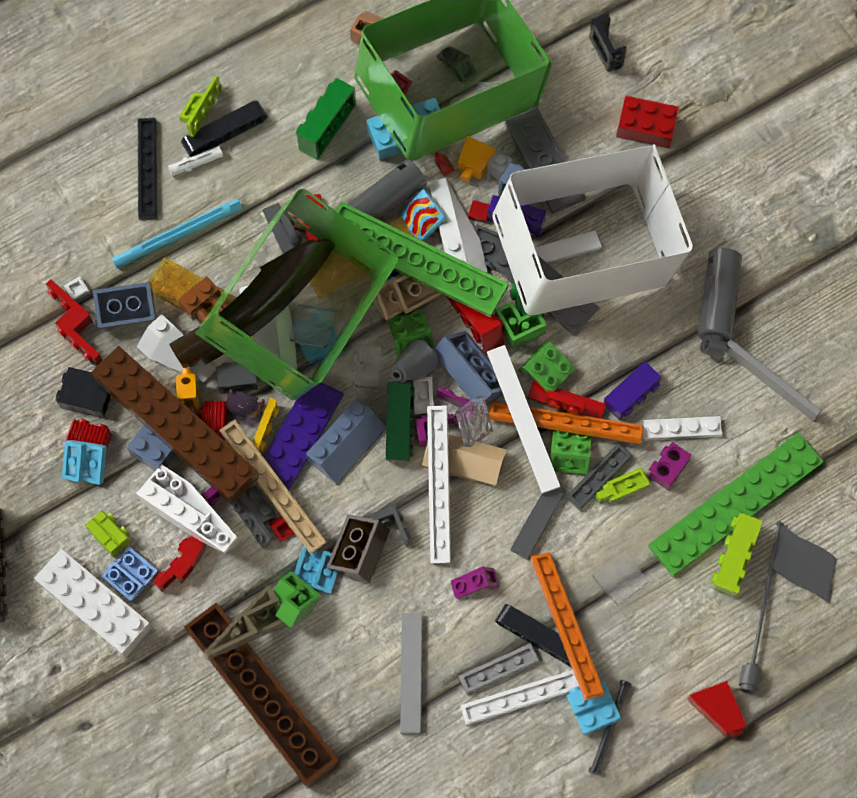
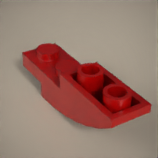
[154,536,207,592]

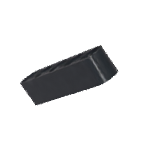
[181,100,268,157]
[495,604,590,668]

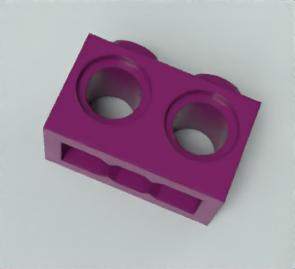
[649,442,692,490]

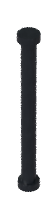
[588,680,632,776]

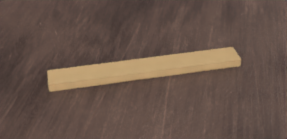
[219,420,327,555]

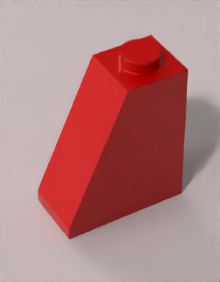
[687,681,746,738]

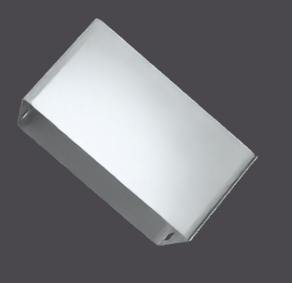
[492,144,693,315]

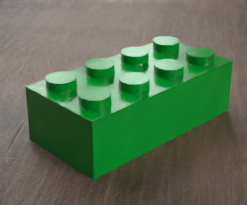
[296,77,356,160]

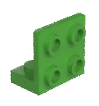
[388,311,434,357]
[518,341,575,393]
[550,430,591,475]

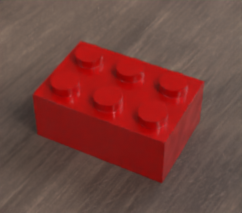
[616,95,679,149]

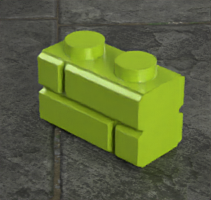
[85,510,131,557]

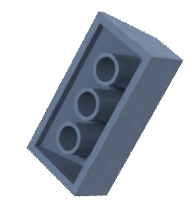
[434,331,503,408]
[306,398,386,484]

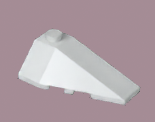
[137,314,217,384]

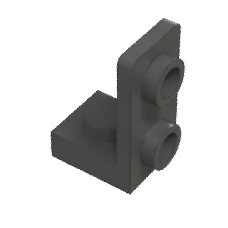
[437,46,477,83]
[372,505,411,547]

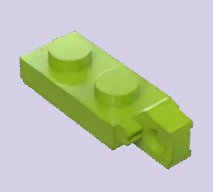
[596,467,650,503]

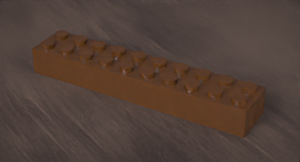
[91,346,259,505]
[184,602,340,789]

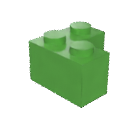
[495,302,547,349]
[274,571,321,628]

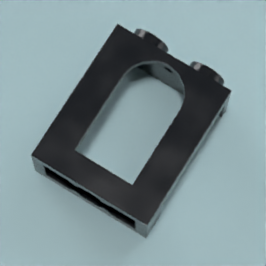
[589,13,627,72]

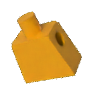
[458,136,498,183]
[176,368,200,416]

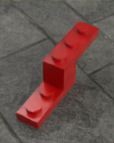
[46,279,103,366]

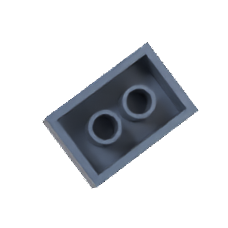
[93,282,157,328]
[127,425,176,471]

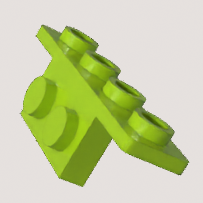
[179,76,222,137]

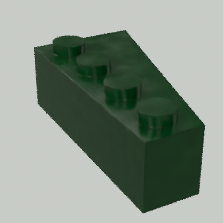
[386,382,415,461]

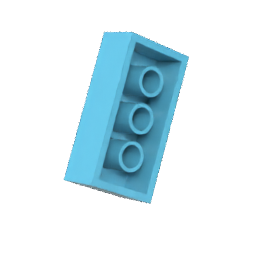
[366,97,440,161]

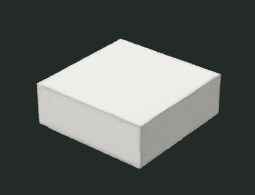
[64,277,90,301]

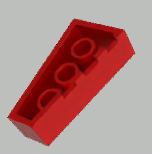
[446,296,505,356]

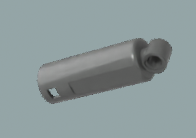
[347,159,427,220]
[698,248,742,359]

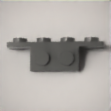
[262,203,302,254]
[232,486,277,549]

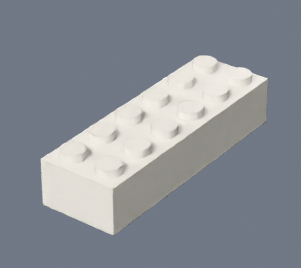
[34,549,152,658]

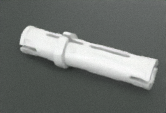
[168,146,223,177]

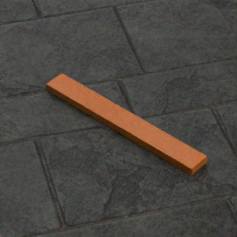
[488,401,644,444]
[530,552,605,701]

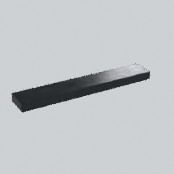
[138,118,157,220]

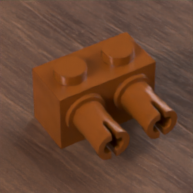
[178,276,227,323]

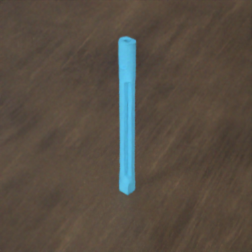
[112,198,242,269]

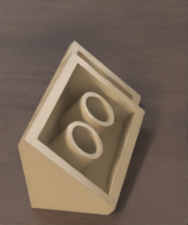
[373,274,442,321]
[422,434,507,486]

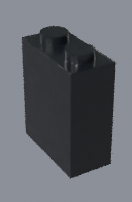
[56,367,111,419]

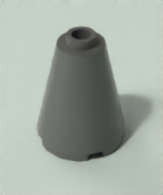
[390,339,438,383]

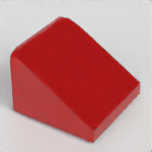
[435,152,455,176]
[269,516,295,543]

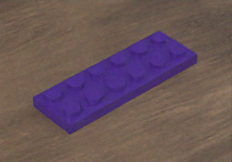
[264,377,344,491]

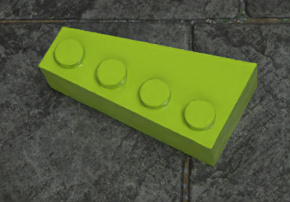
[710,513,763,597]

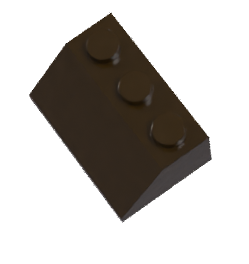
[326,514,390,583]

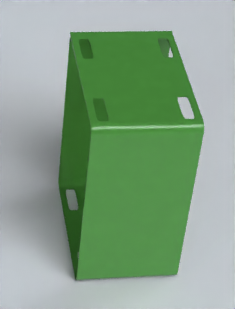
[354,0,553,161]
[195,189,398,400]

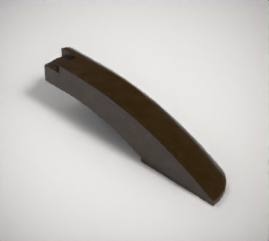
[169,238,335,369]

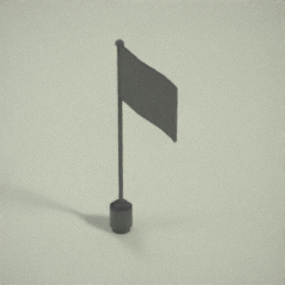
[738,521,835,694]

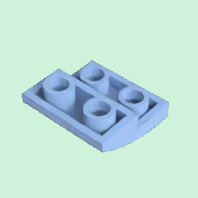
[101,546,159,601]

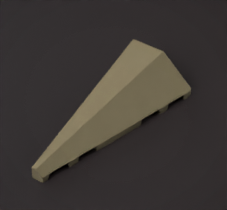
[204,585,285,660]

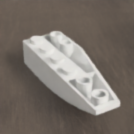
[136,464,238,553]

